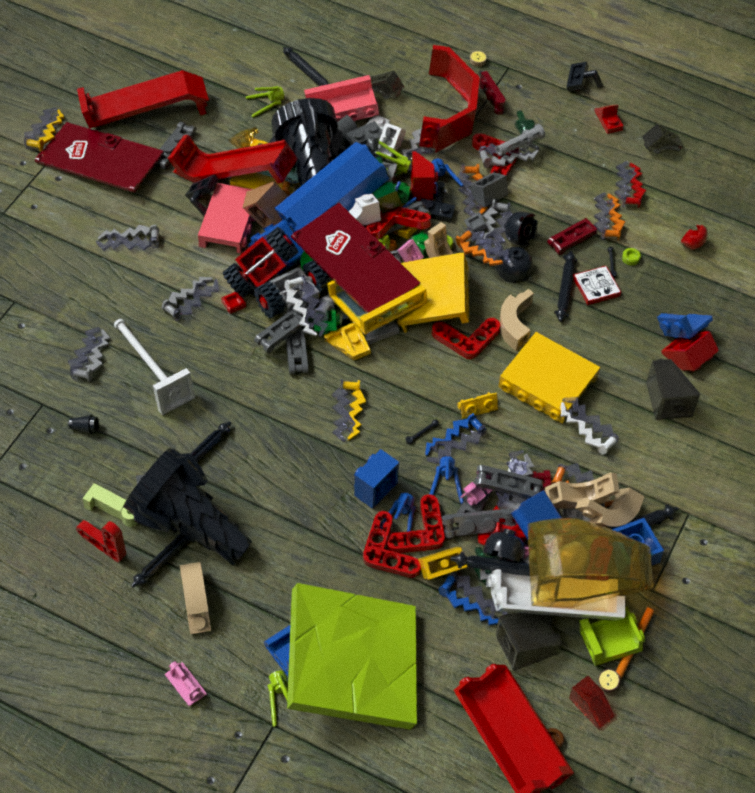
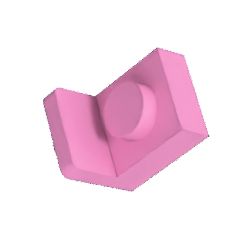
[398,239,424,262]

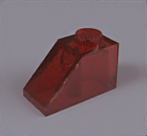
[569,675,615,730]

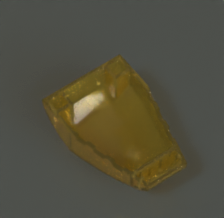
[528,518,653,608]

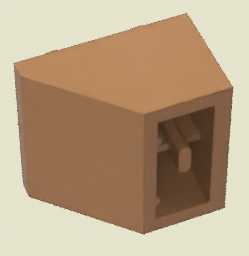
[242,182,289,229]

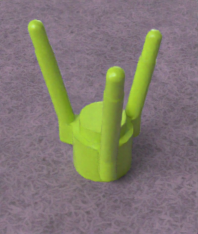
[246,86,284,117]
[376,141,411,175]
[267,670,288,727]

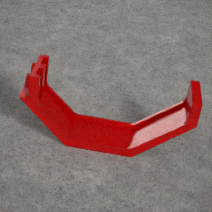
[419,45,480,153]

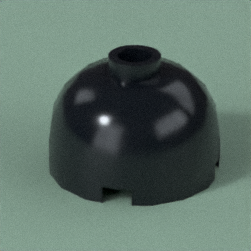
[504,211,538,248]
[497,247,533,283]
[482,528,525,563]

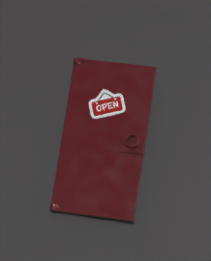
[35,122,164,193]
[291,203,421,313]

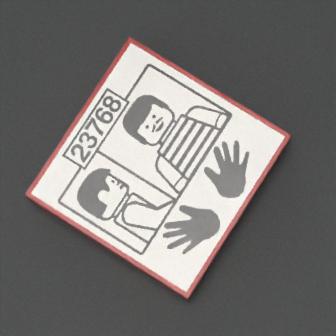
[573,266,621,305]

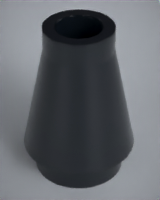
[68,415,99,434]

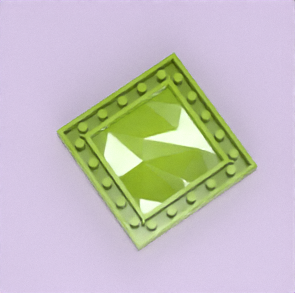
[287,583,417,730]

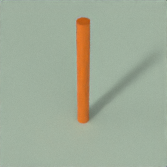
[616,608,654,679]

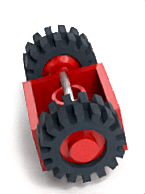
[223,227,299,297]

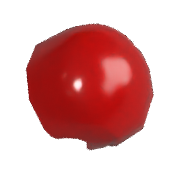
[681,225,708,250]

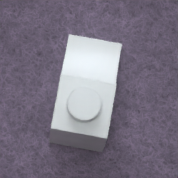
[375,123,406,161]
[349,194,381,226]

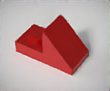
[594,104,623,134]

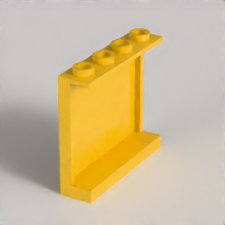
[397,252,469,333]
[498,332,600,423]

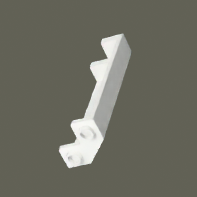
[488,569,625,620]

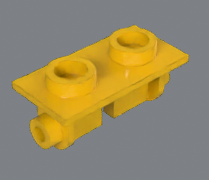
[457,392,498,419]

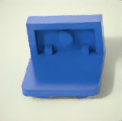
[657,313,713,339]

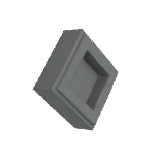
[464,212,488,235]

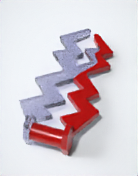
[615,161,646,208]

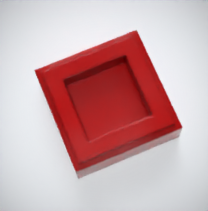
[221,292,246,314]

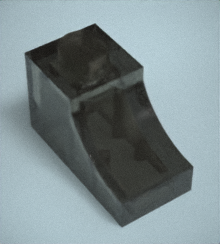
[370,71,405,99]
[642,123,683,154]

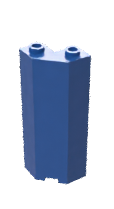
[275,142,389,232]

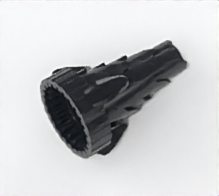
[269,98,342,186]
[123,447,252,566]

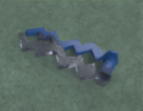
[425,413,487,464]
[438,572,508,626]

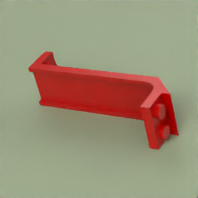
[77,70,209,129]
[167,135,298,184]

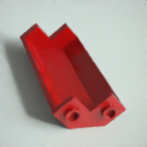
[453,664,574,793]

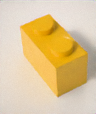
[418,547,467,580]

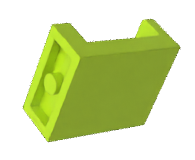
[579,607,645,666]

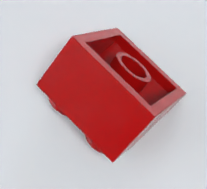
[411,151,438,201]
[661,331,719,372]

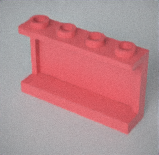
[304,75,379,122]
[198,183,255,254]

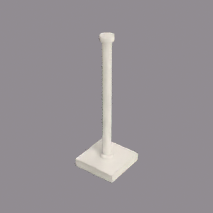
[114,319,195,415]

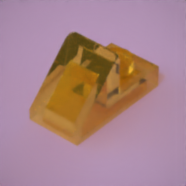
[228,127,259,149]

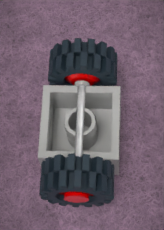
[254,260,333,318]

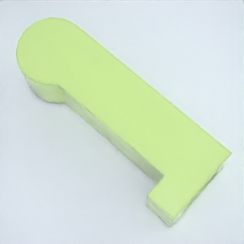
[83,483,138,527]

